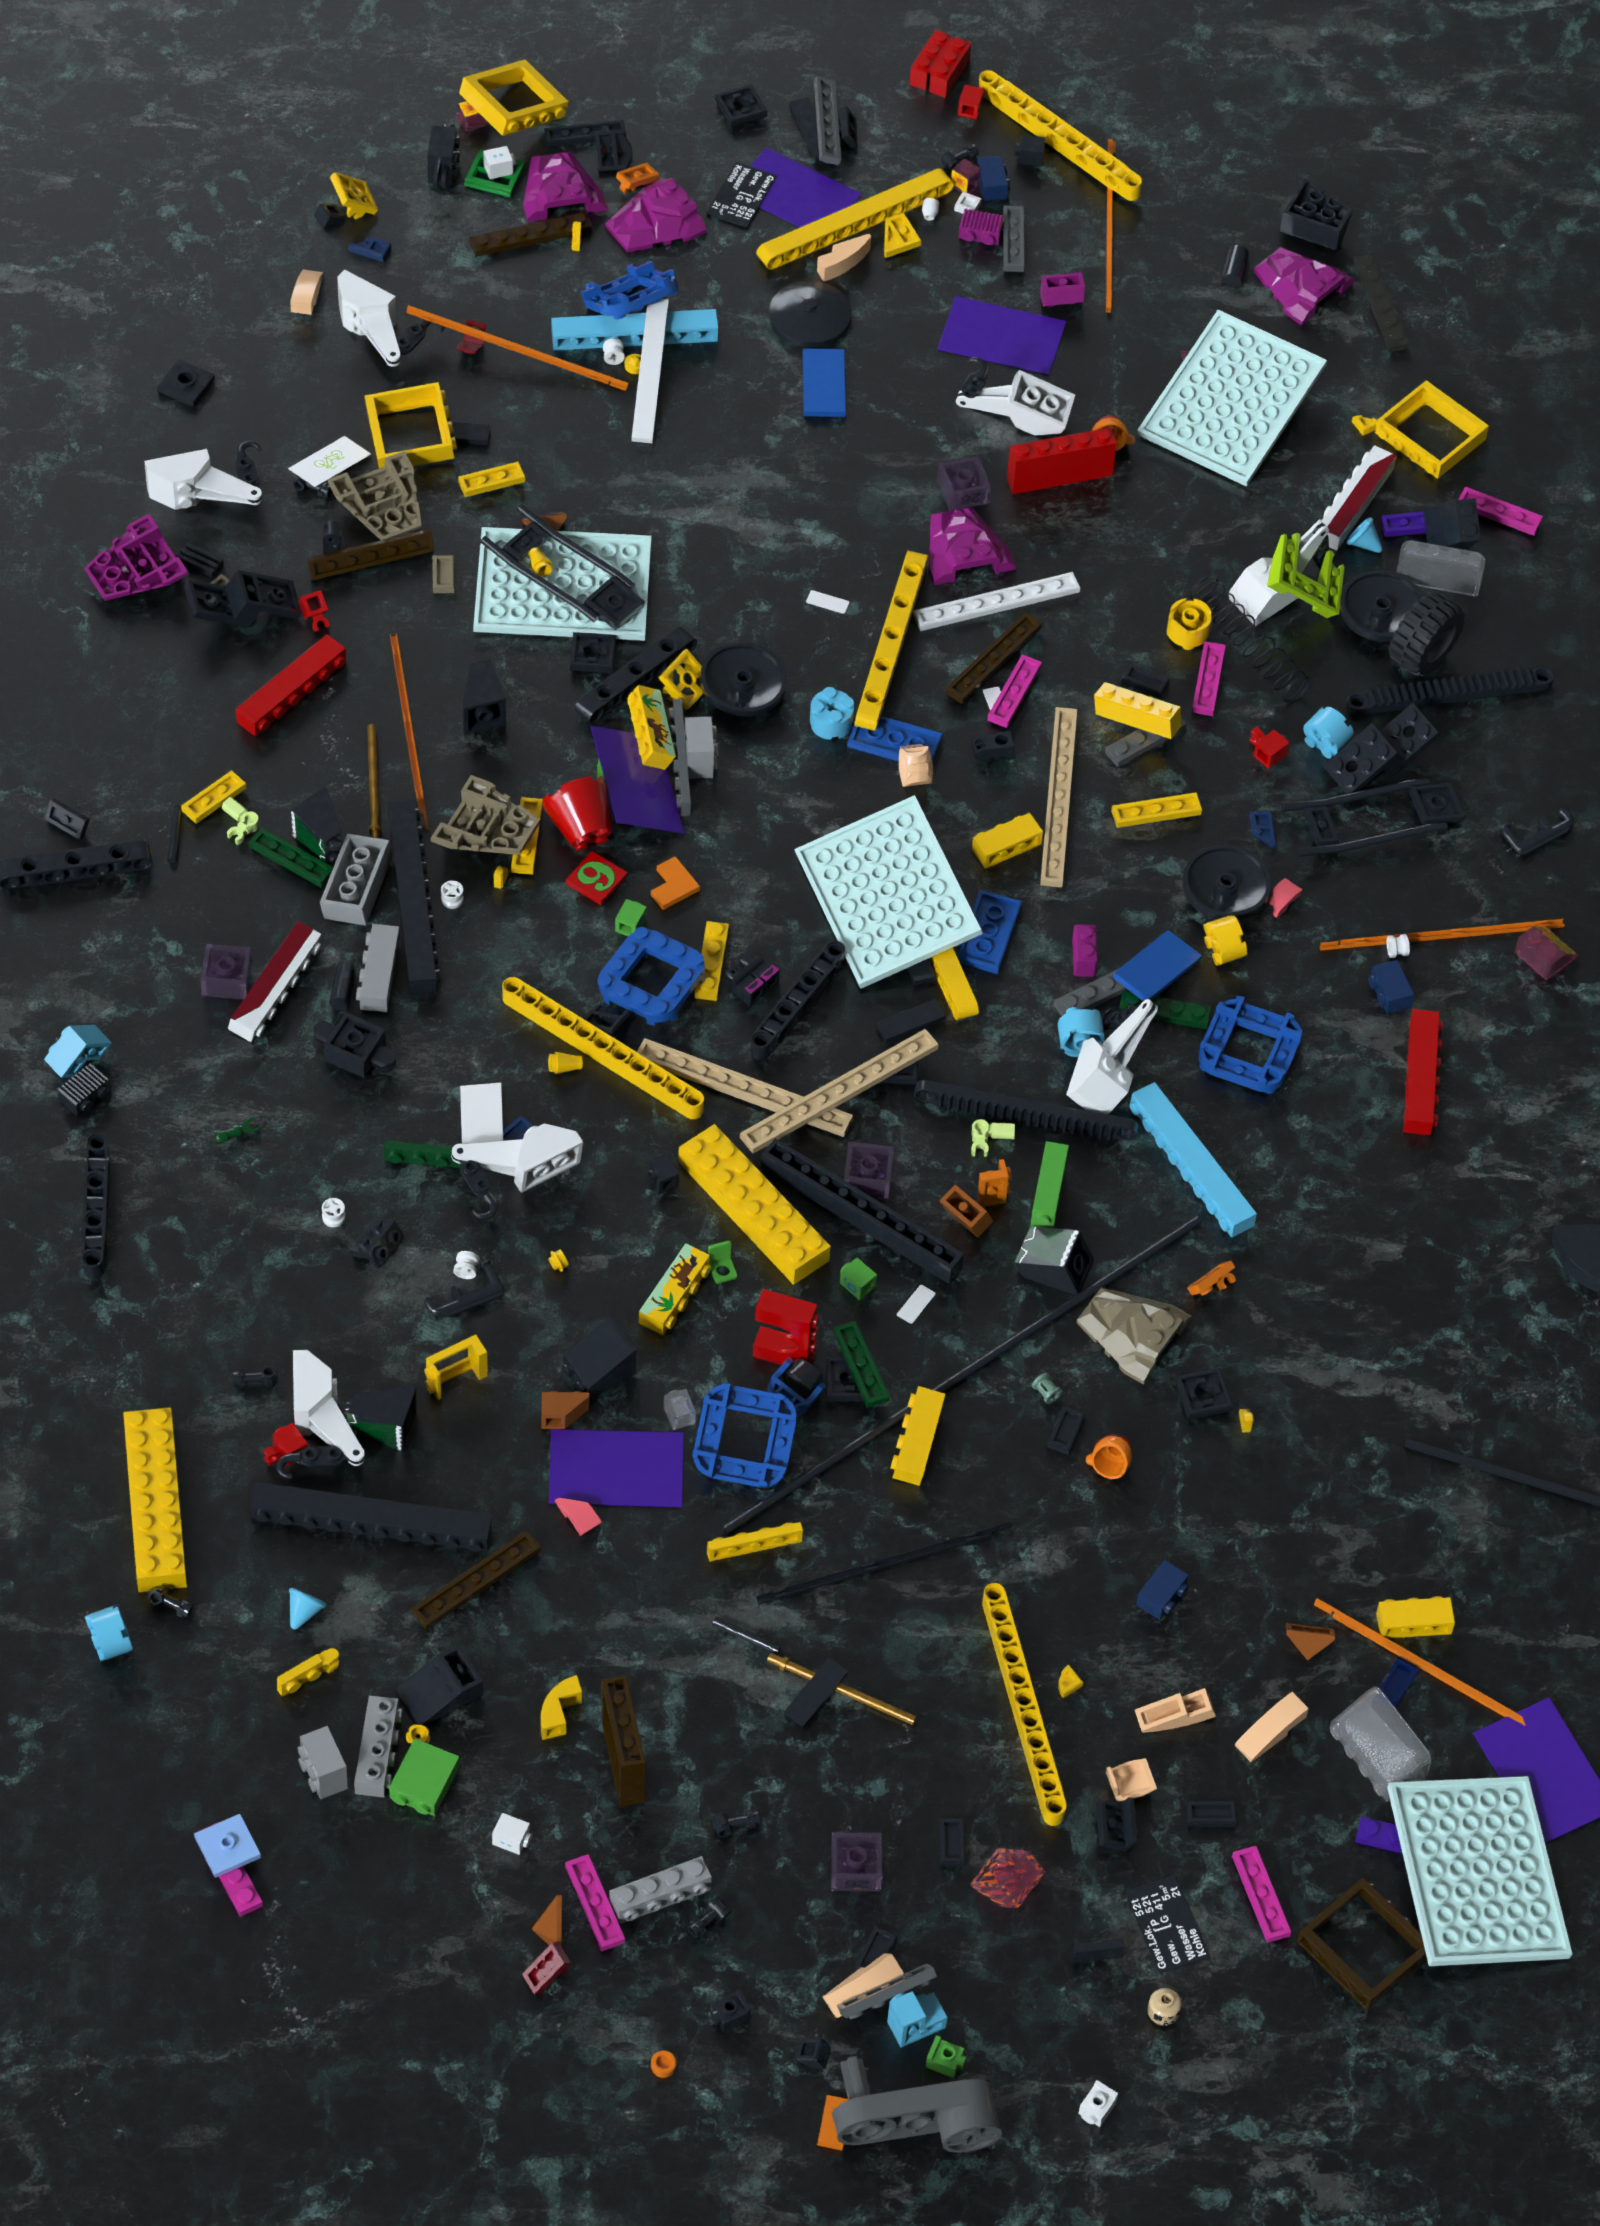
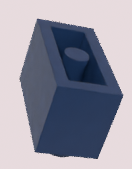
[976,156,1011,201]
[1369,960,1414,1014]
[1136,1560,1189,1620]

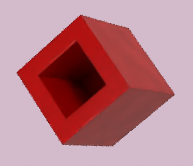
[958,85,984,119]

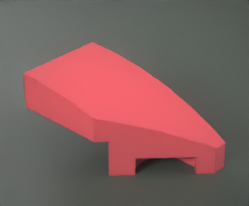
[1269,878,1303,918]
[555,1498,601,1536]

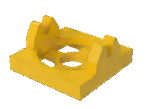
[330,172,378,219]
[659,649,703,710]

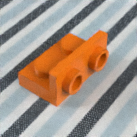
[977,1159,1011,1207]

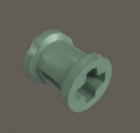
[1032,1373,1062,1404]

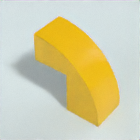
[541,1675,582,1740]

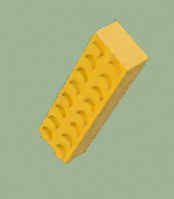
[678,1124,831,1285]
[123,1408,187,1592]

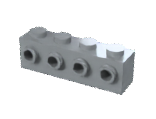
[356,924,400,1012]
[354,1696,403,1797]
[609,1856,711,1924]

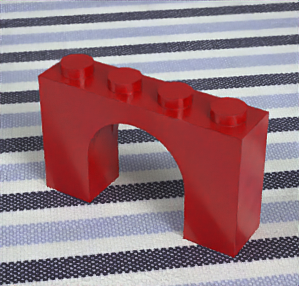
[753,1289,820,1365]

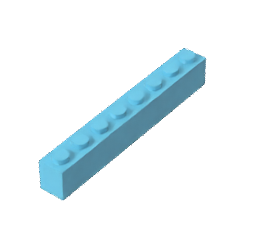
[551,309,718,351]
[1130,1082,1257,1238]

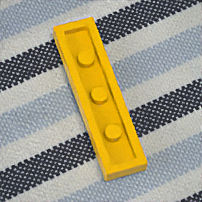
[1111,793,1202,828]
[511,797,543,875]
[695,921,729,1001]
[707,1522,803,1562]

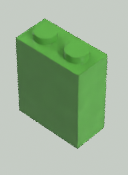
[389,1739,460,1816]

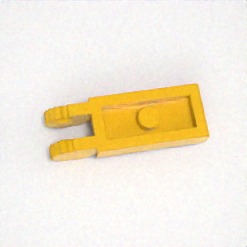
[277,1648,339,1696]

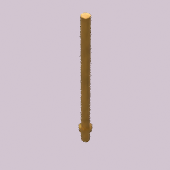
[367,724,382,839]
[767,1653,917,1725]

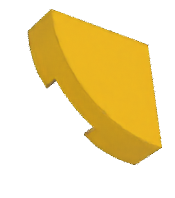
[572,222,581,251]
[1352,415,1377,435]
[494,866,509,889]
[1239,1409,1254,1433]
[1058,1665,1083,1698]

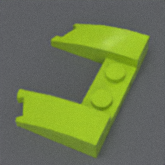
[1267,533,1344,618]

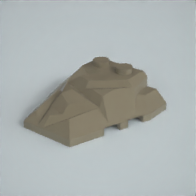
[328,451,422,540]
[431,775,540,855]
[1076,1288,1192,1385]

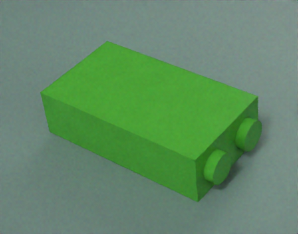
[1030,1141,1069,1228]

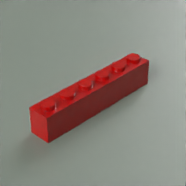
[236,635,346,736]
[1403,1009,1443,1135]

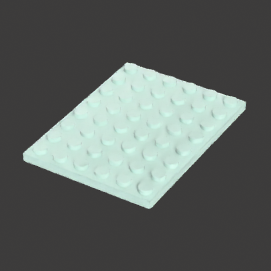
[1137,310,1327,486]
[473,527,651,641]
[794,795,983,989]
[1387,1776,1572,1966]

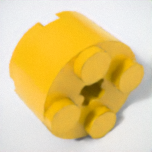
[1167,598,1212,650]
[1203,915,1247,966]

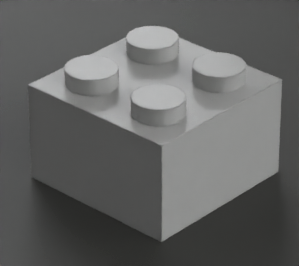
[685,717,718,779]
[298,1726,348,1800]

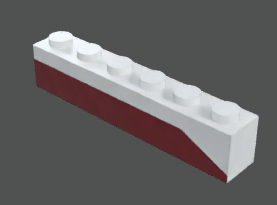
[1317,445,1397,551]
[228,921,322,1042]

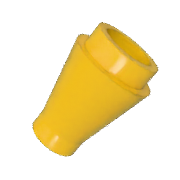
[528,548,553,578]
[548,1052,583,1074]

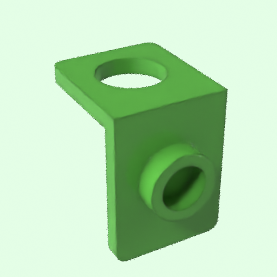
[708,1241,737,1284]

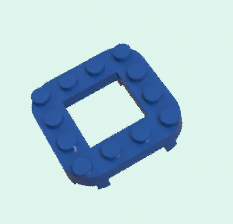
[581,261,679,320]
[597,927,706,1026]
[1198,996,1302,1094]
[693,1384,797,1488]

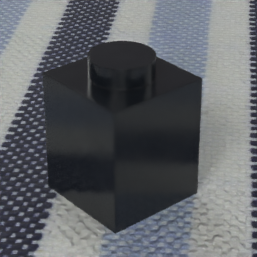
[1015,135,1045,166]

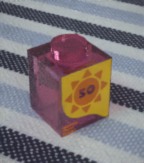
[456,101,488,131]
[951,158,980,194]

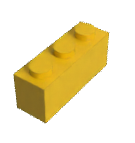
[972,813,1043,869]
[1376,1596,1455,1638]

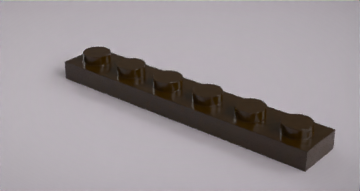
[469,211,592,257]
[307,529,435,580]
[945,612,1042,704]
[411,1531,541,1630]

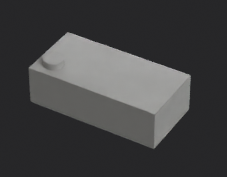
[320,834,393,926]

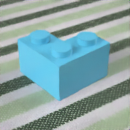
[44,1025,112,1078]
[887,1991,947,2047]

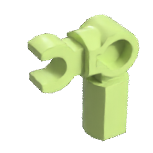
[222,797,260,845]
[971,1119,1015,1157]

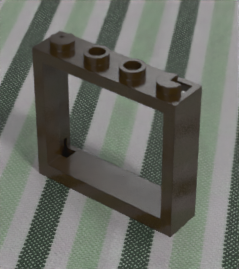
[601,1675,646,1807]
[1297,1878,1427,2011]

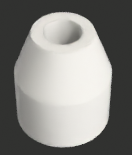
[922,198,939,221]

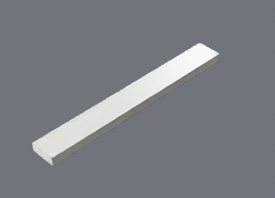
[631,298,669,443]
[913,572,1080,631]

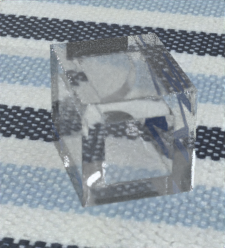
[664,1389,696,1430]

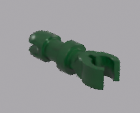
[215,1118,260,1143]

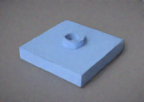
[194,1814,261,1878]

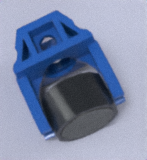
[767,1358,826,1417]

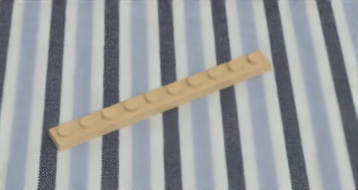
[1040,707,1077,888]
[740,1029,938,1154]
[637,1038,853,1137]

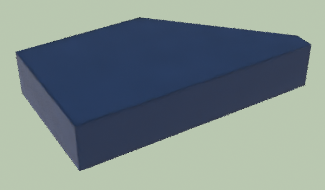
[348,237,391,262]
[1249,811,1276,848]

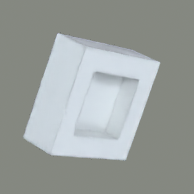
[954,192,981,214]

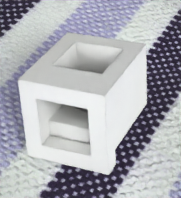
[1079,2080,1118,2127]

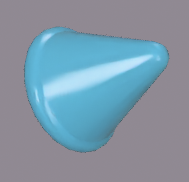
[1347,517,1382,553]
[289,1588,327,1630]

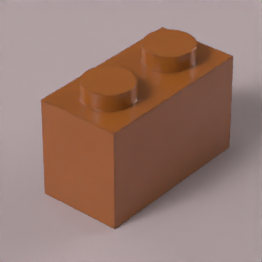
[940,1185,993,1238]

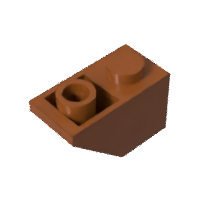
[541,1391,589,1429]

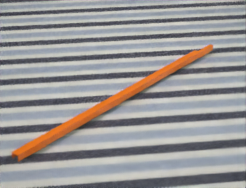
[1106,139,1116,312]
[406,305,629,391]
[390,633,428,830]
[1320,919,1565,951]
[1314,1598,1526,1726]

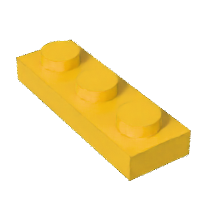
[458,462,525,497]
[181,770,246,824]

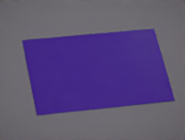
[750,148,862,228]
[937,296,1066,375]
[590,726,684,833]
[549,1429,683,1507]
[1473,1698,1600,1843]

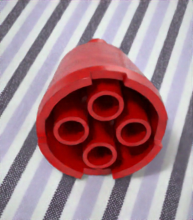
[542,776,613,852]

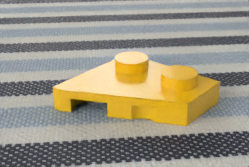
[884,213,921,258]

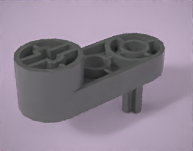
[832,2057,1002,2153]

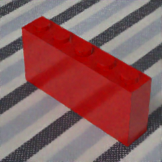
[1007,427,1117,494]

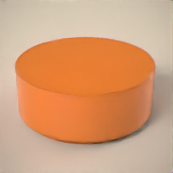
[651,2050,676,2078]

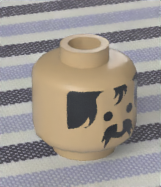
[1148,1988,1182,2026]

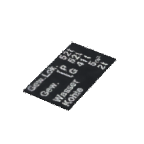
[706,162,776,228]
[1124,1875,1210,1974]

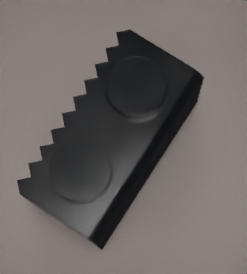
[58,1063,111,1116]

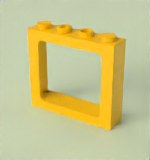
[459,60,569,136]
[1375,380,1489,479]
[365,382,457,469]

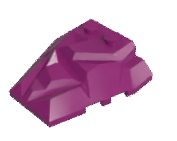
[523,152,607,222]
[605,178,707,252]
[1254,247,1355,326]
[929,507,1016,585]
[84,514,189,601]

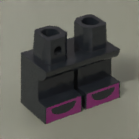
[725,953,780,1007]

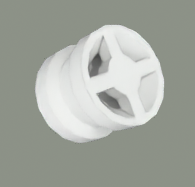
[603,339,625,365]
[441,881,463,909]
[1387,934,1410,958]
[322,1198,345,1227]
[453,1251,479,1279]

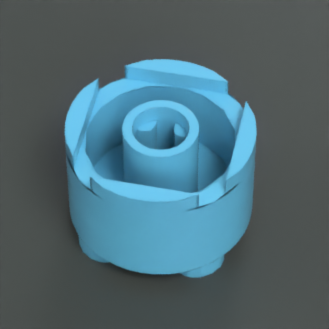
[810,687,854,739]
[1304,707,1354,759]
[1058,1007,1105,1057]
[85,1604,133,1661]

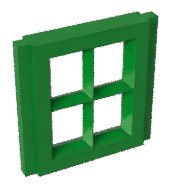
[464,149,526,197]

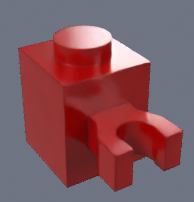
[298,590,330,632]
[1249,727,1289,769]
[263,1423,308,1467]

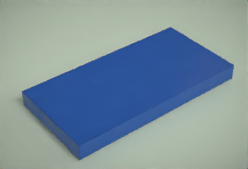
[803,349,846,417]
[847,716,943,763]
[956,890,1022,974]
[1113,930,1202,1001]

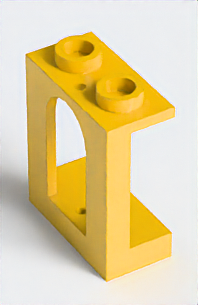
[424,1335,488,1400]

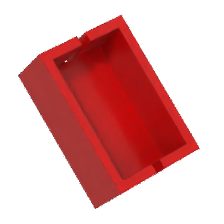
[910,30,972,98]

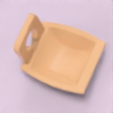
[899,744,933,787]
[1106,1758,1157,1802]

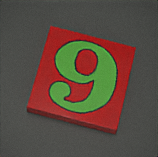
[566,851,628,905]

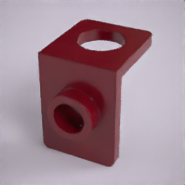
[456,319,487,354]

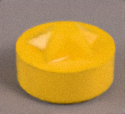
[625,354,641,374]

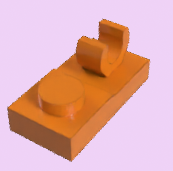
[616,163,660,194]
[1187,1261,1236,1296]

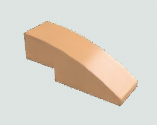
[817,234,871,282]
[290,270,323,315]
[1135,1688,1216,1733]
[1235,1692,1308,1762]
[823,1953,904,2018]

